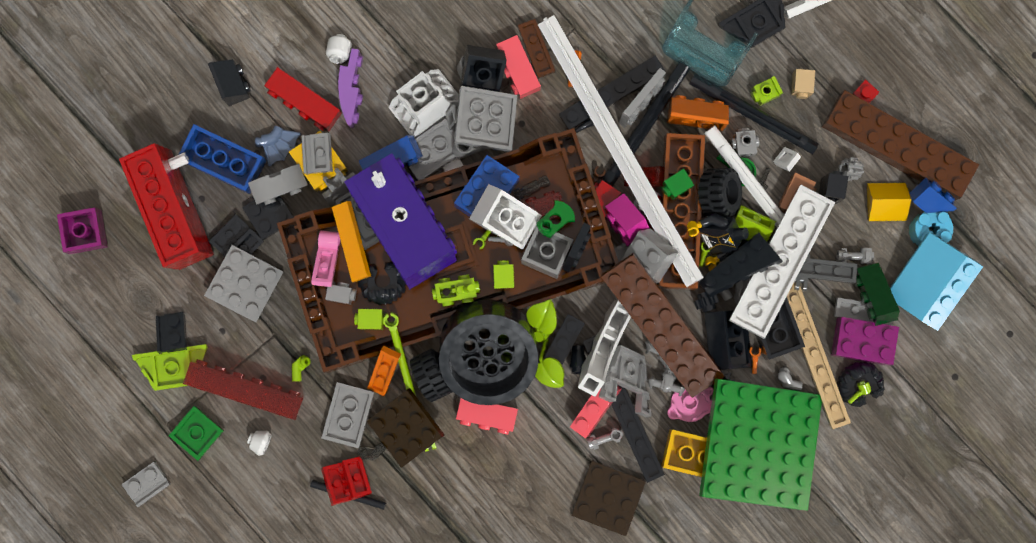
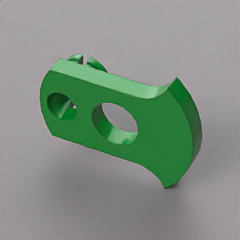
[536,200,575,238]

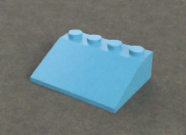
[890,232,983,331]

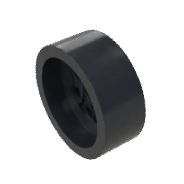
[439,300,538,405]

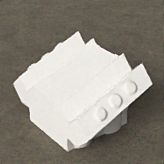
[388,69,459,139]

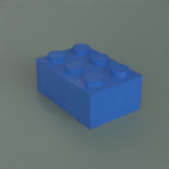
[454,155,520,217]

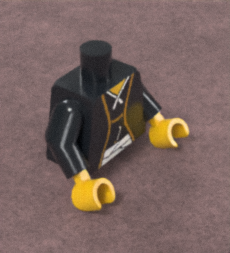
[687,213,749,271]

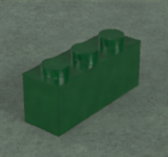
[854,263,900,326]

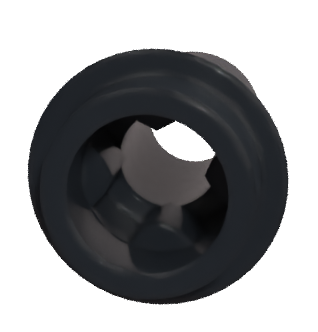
[569,345,586,374]

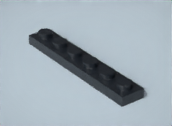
[559,55,665,130]

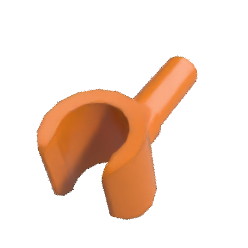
[750,347,761,374]

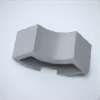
[248,164,307,205]

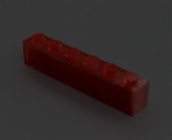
[183,359,304,420]

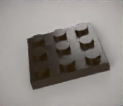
[367,388,445,468]
[571,461,646,536]

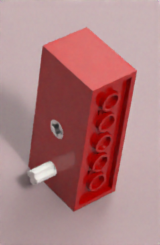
[119,143,214,270]

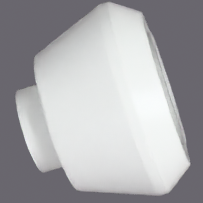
[247,431,271,456]

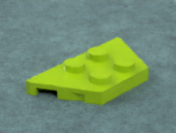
[132,344,208,391]

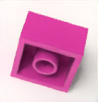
[605,193,649,247]

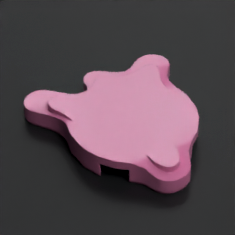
[667,386,713,422]

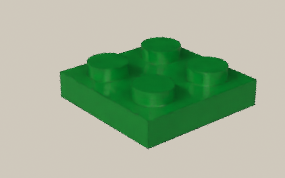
[169,406,224,461]

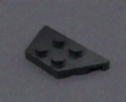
[718,0,786,48]

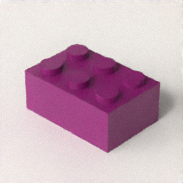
[831,317,899,366]

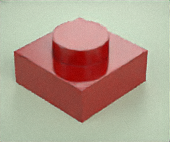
[852,80,879,103]

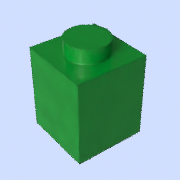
[662,169,694,200]

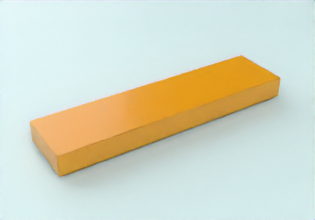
[332,201,371,282]

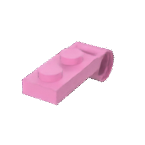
[311,230,340,287]

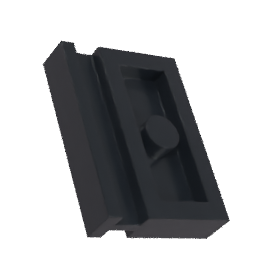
[156,312,187,354]

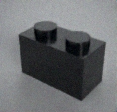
[819,171,849,204]

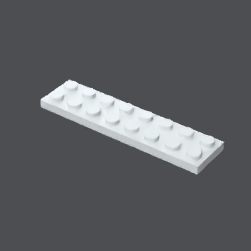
[729,185,835,339]

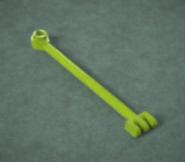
[383,312,437,452]

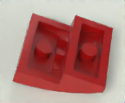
[321,456,372,506]

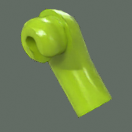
[292,355,311,382]

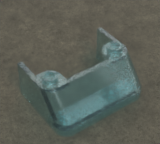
[662,0,758,86]

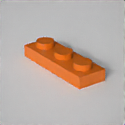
[367,346,401,397]

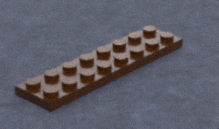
[601,253,724,398]

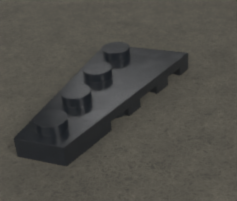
[698,232,783,297]

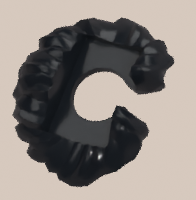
[358,261,406,305]
[836,362,885,407]

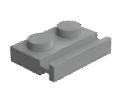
[301,132,333,175]
[122,461,171,507]

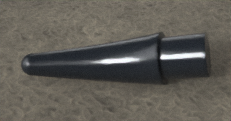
[575,118,595,133]

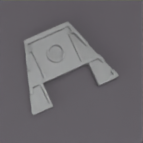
[599,345,652,417]

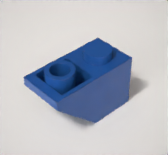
[909,178,957,213]

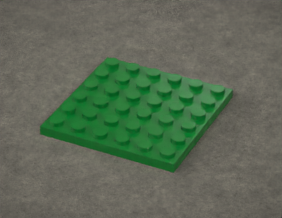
[699,379,822,511]

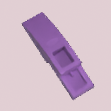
[338,48,363,128]

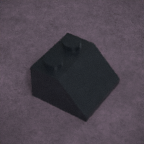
[461,45,507,92]
[208,59,251,106]

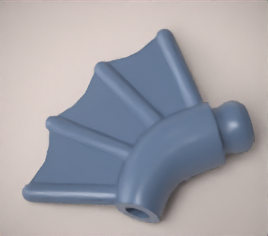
[255,126,301,166]

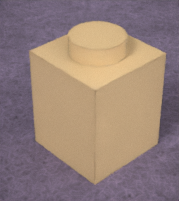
[791,69,815,99]

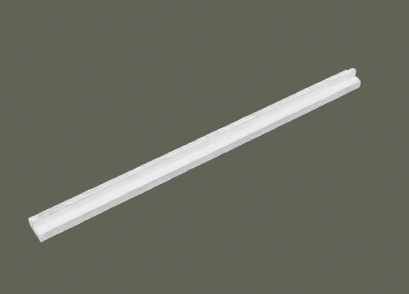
[538,15,704,287]

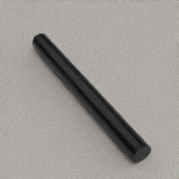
[310,480,386,510]

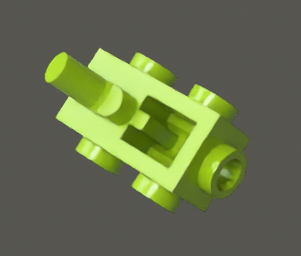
[432,274,480,306]

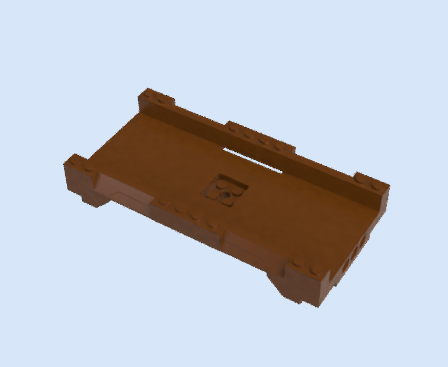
[277,128,619,373]

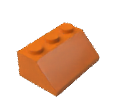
[667,95,729,131]

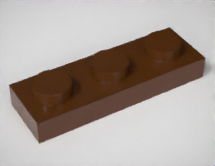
[518,19,556,79]

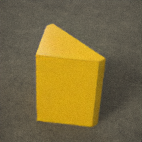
[867,183,911,221]

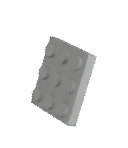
[619,68,666,128]
[454,86,517,152]
[204,245,283,322]

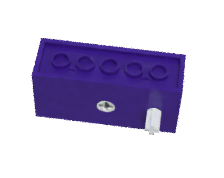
[344,153,457,290]

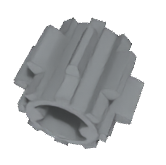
[838,157,864,181]

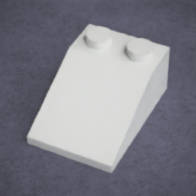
[469,184,542,250]

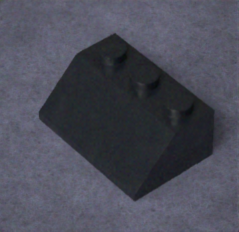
[705,310,752,370]

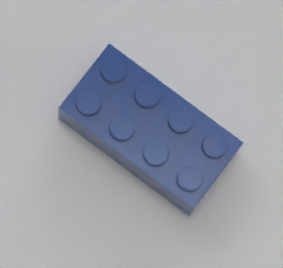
[178,124,267,194]

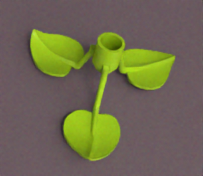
[499,299,564,388]

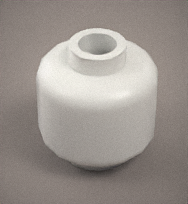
[326,34,352,64]

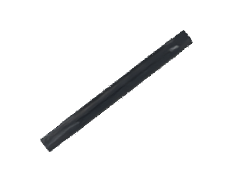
[602,62,690,187]
[689,73,819,155]

